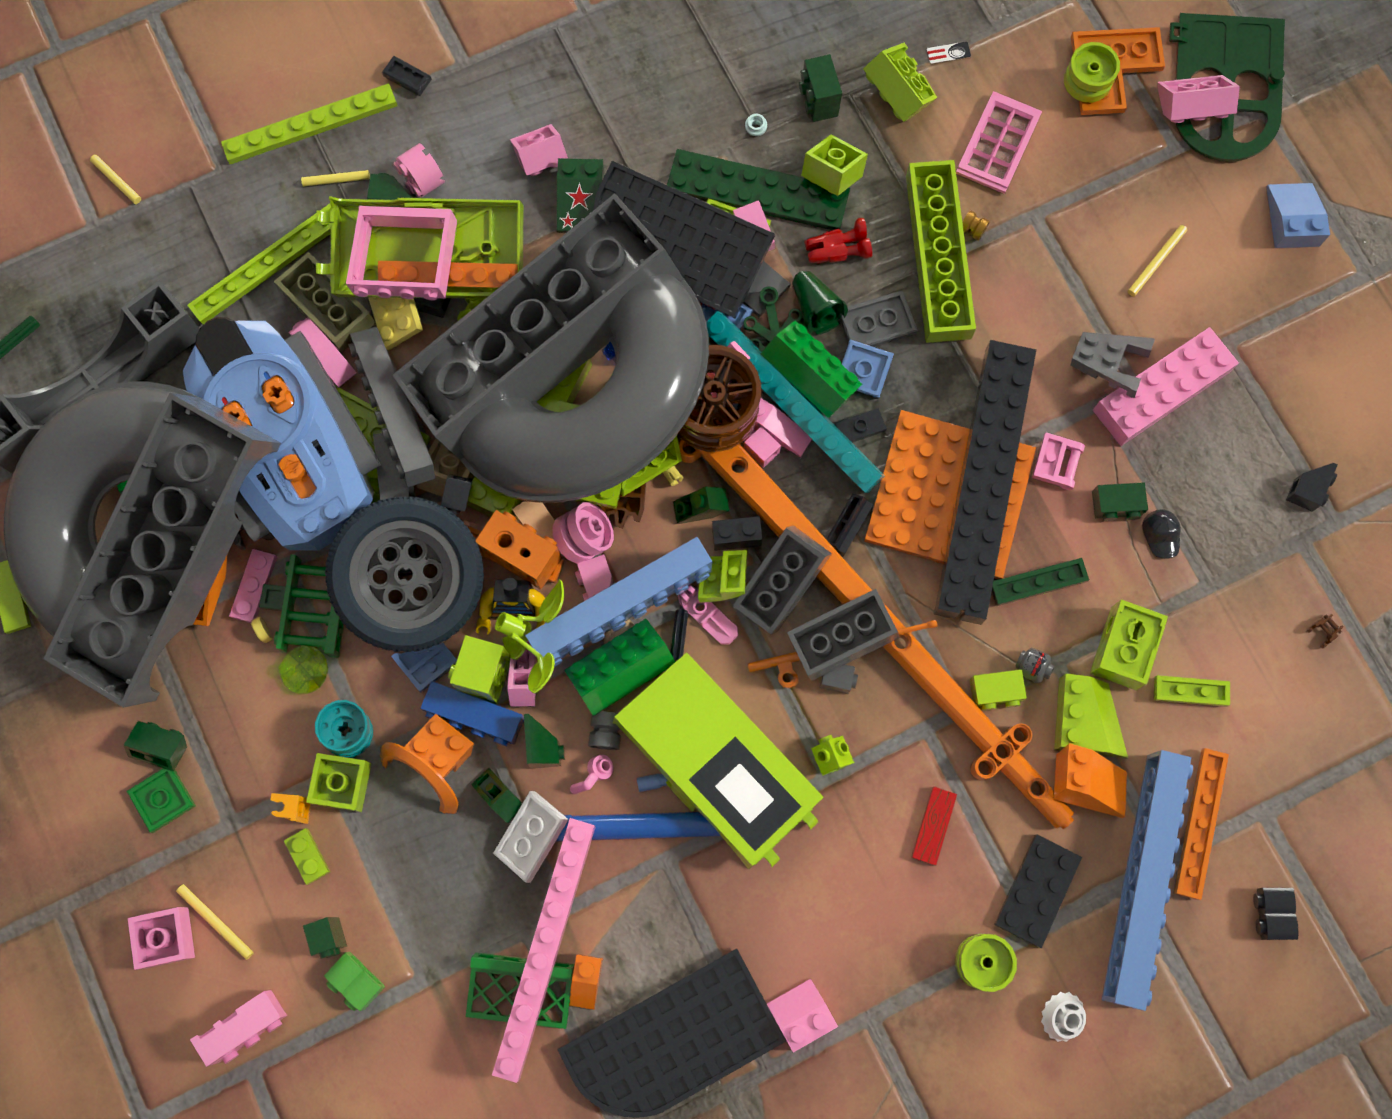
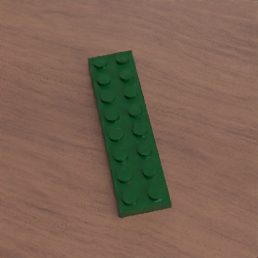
[667,149,850,230]

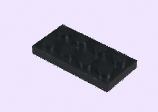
[994,834,1082,948]

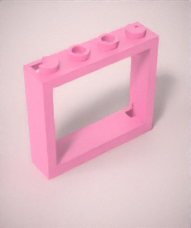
[346,206,457,300]

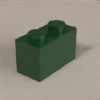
[1092,482,1148,521]
[123,721,187,771]
[303,917,347,959]

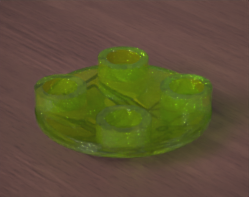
[278,645,328,694]

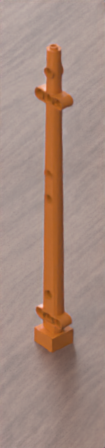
[679,409,1074,829]

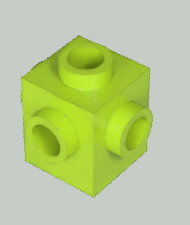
[811,735,854,776]

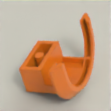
[380,714,474,814]

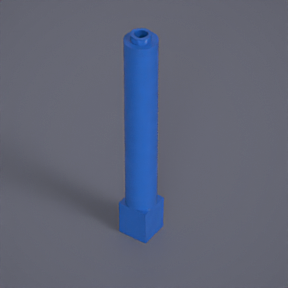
[555,812,721,842]

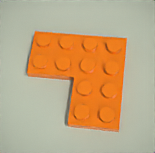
[1071,27,1165,115]

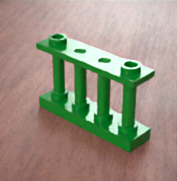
[274,554,344,658]

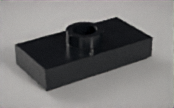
[382,56,432,96]
[834,408,887,443]

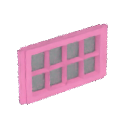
[956,91,1042,194]

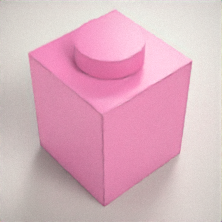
[744,427,781,468]

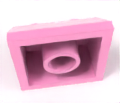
[510,124,568,176]
[767,979,838,1053]

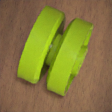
[1064,42,1120,103]
[955,934,1017,992]

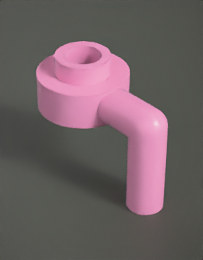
[570,755,613,794]

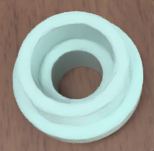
[745,114,767,136]

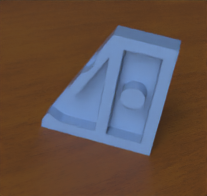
[391,643,457,693]

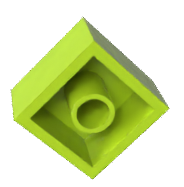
[801,134,868,196]
[306,753,372,812]

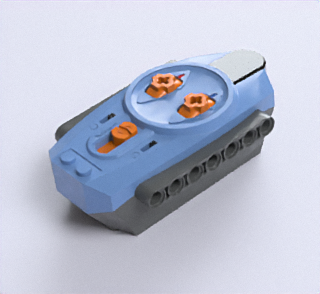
[183,317,381,550]

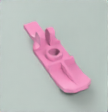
[678,585,738,645]

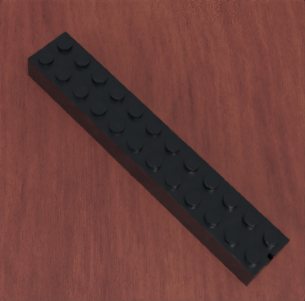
[934,340,1037,625]

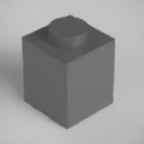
[820,665,858,694]

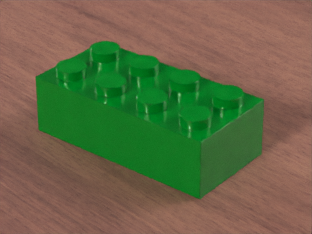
[761,321,862,418]
[564,618,675,716]

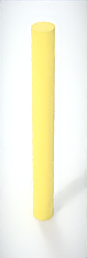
[1128,225,1187,297]
[176,884,254,960]

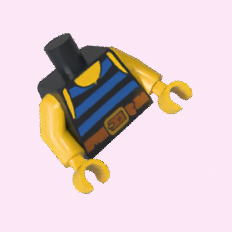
[476,578,546,635]

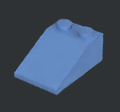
[1266,183,1330,248]

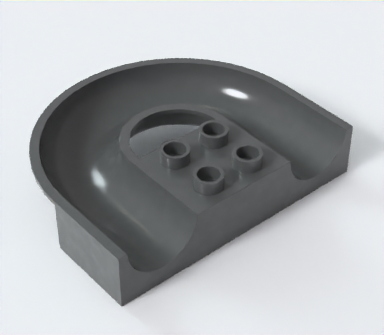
[393,194,709,503]
[4,381,281,708]

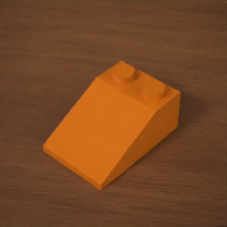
[1054,743,1127,818]

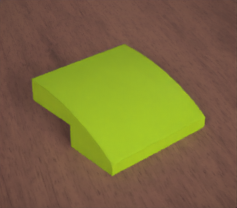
[698,550,748,603]

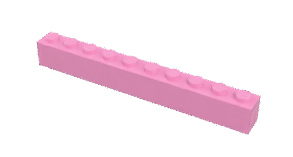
[492,818,595,1083]

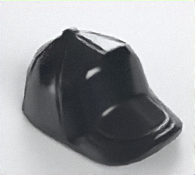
[1142,509,1181,559]

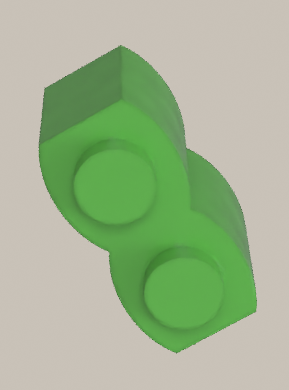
[324,952,385,1011]

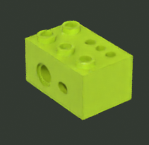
[1090,599,1168,690]
[448,635,510,704]

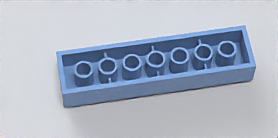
[526,537,712,667]

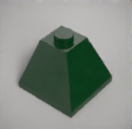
[524,714,565,769]

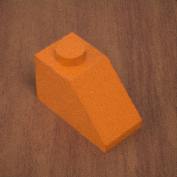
[569,954,603,1010]

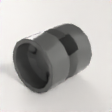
[588,711,621,750]

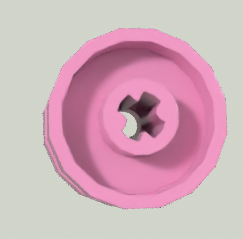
[553,503,614,563]

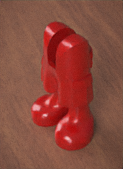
[804,218,873,264]

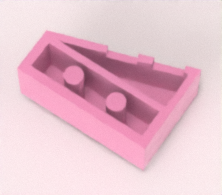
[190,990,287,1066]

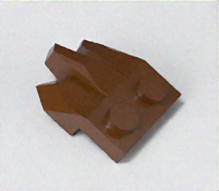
[597,483,646,529]

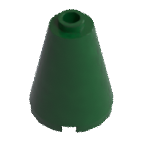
[792,271,848,335]

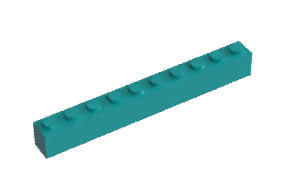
[706,311,885,493]

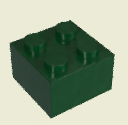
[799,54,842,122]

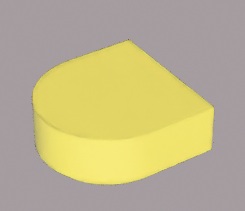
[251,616,273,643]

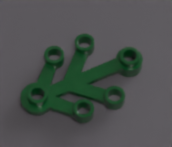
[743,286,802,352]

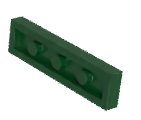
[992,558,1090,606]

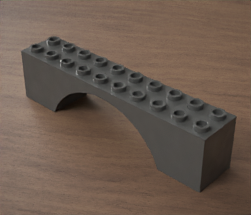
[0,280,205,474]

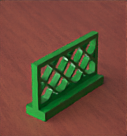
[465,952,575,1029]

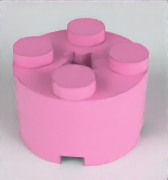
[393,143,445,197]

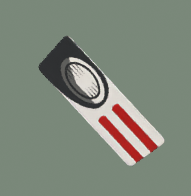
[927,42,971,63]

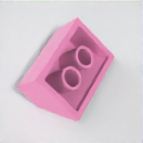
[1157,75,1240,123]

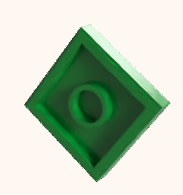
[126,768,196,833]

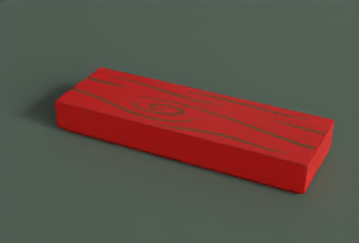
[911,786,957,866]

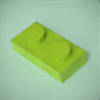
[284,828,330,885]

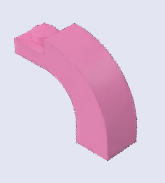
[288,318,356,388]

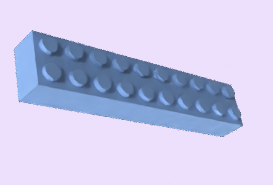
[1102,750,1193,1011]

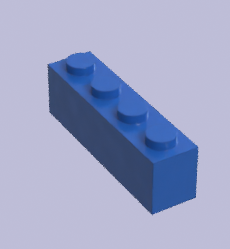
[420,681,524,747]

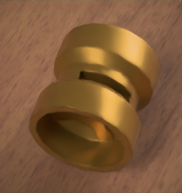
[962,210,990,241]

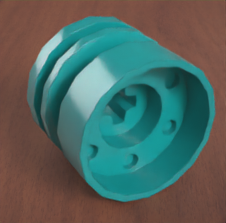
[315,700,373,758]

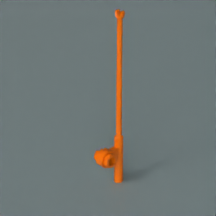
[748,620,937,688]

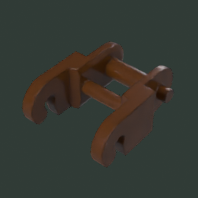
[1306,614,1344,649]

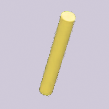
[90,155,141,204]
[301,170,370,187]

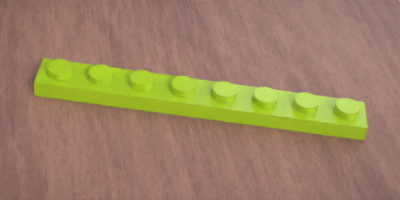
[221,83,398,165]
[187,204,332,325]

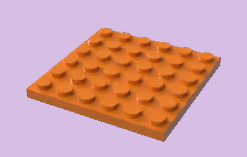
[864,410,1037,580]

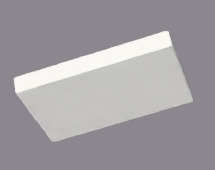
[493,791,569,883]

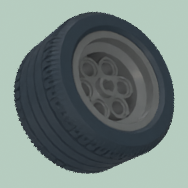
[325,497,484,652]

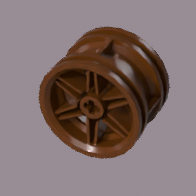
[677,345,761,452]

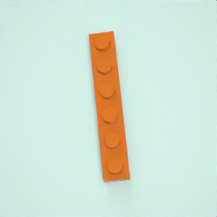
[378,261,518,288]
[1174,748,1229,900]

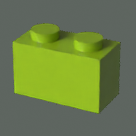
[969,670,1027,711]

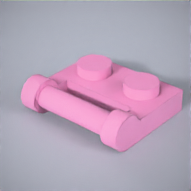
[1032,433,1085,490]

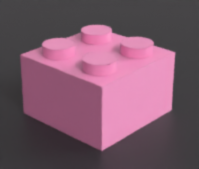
[128,907,195,970]

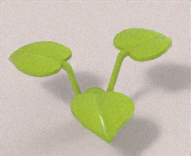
[495,579,564,694]

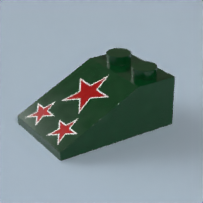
[557,158,605,233]

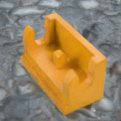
[270,793,311,824]

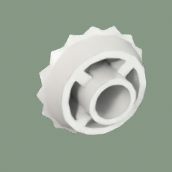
[1041,992,1086,1042]

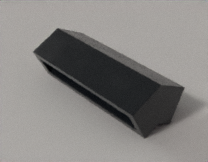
[826,493,873,557]

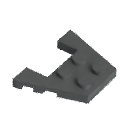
[1070,332,1155,398]

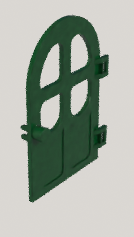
[1169,13,1285,162]

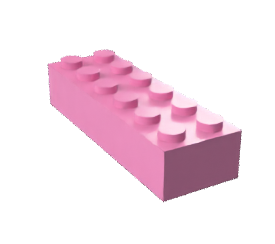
[1093,327,1239,446]

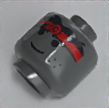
[1016,648,1054,683]

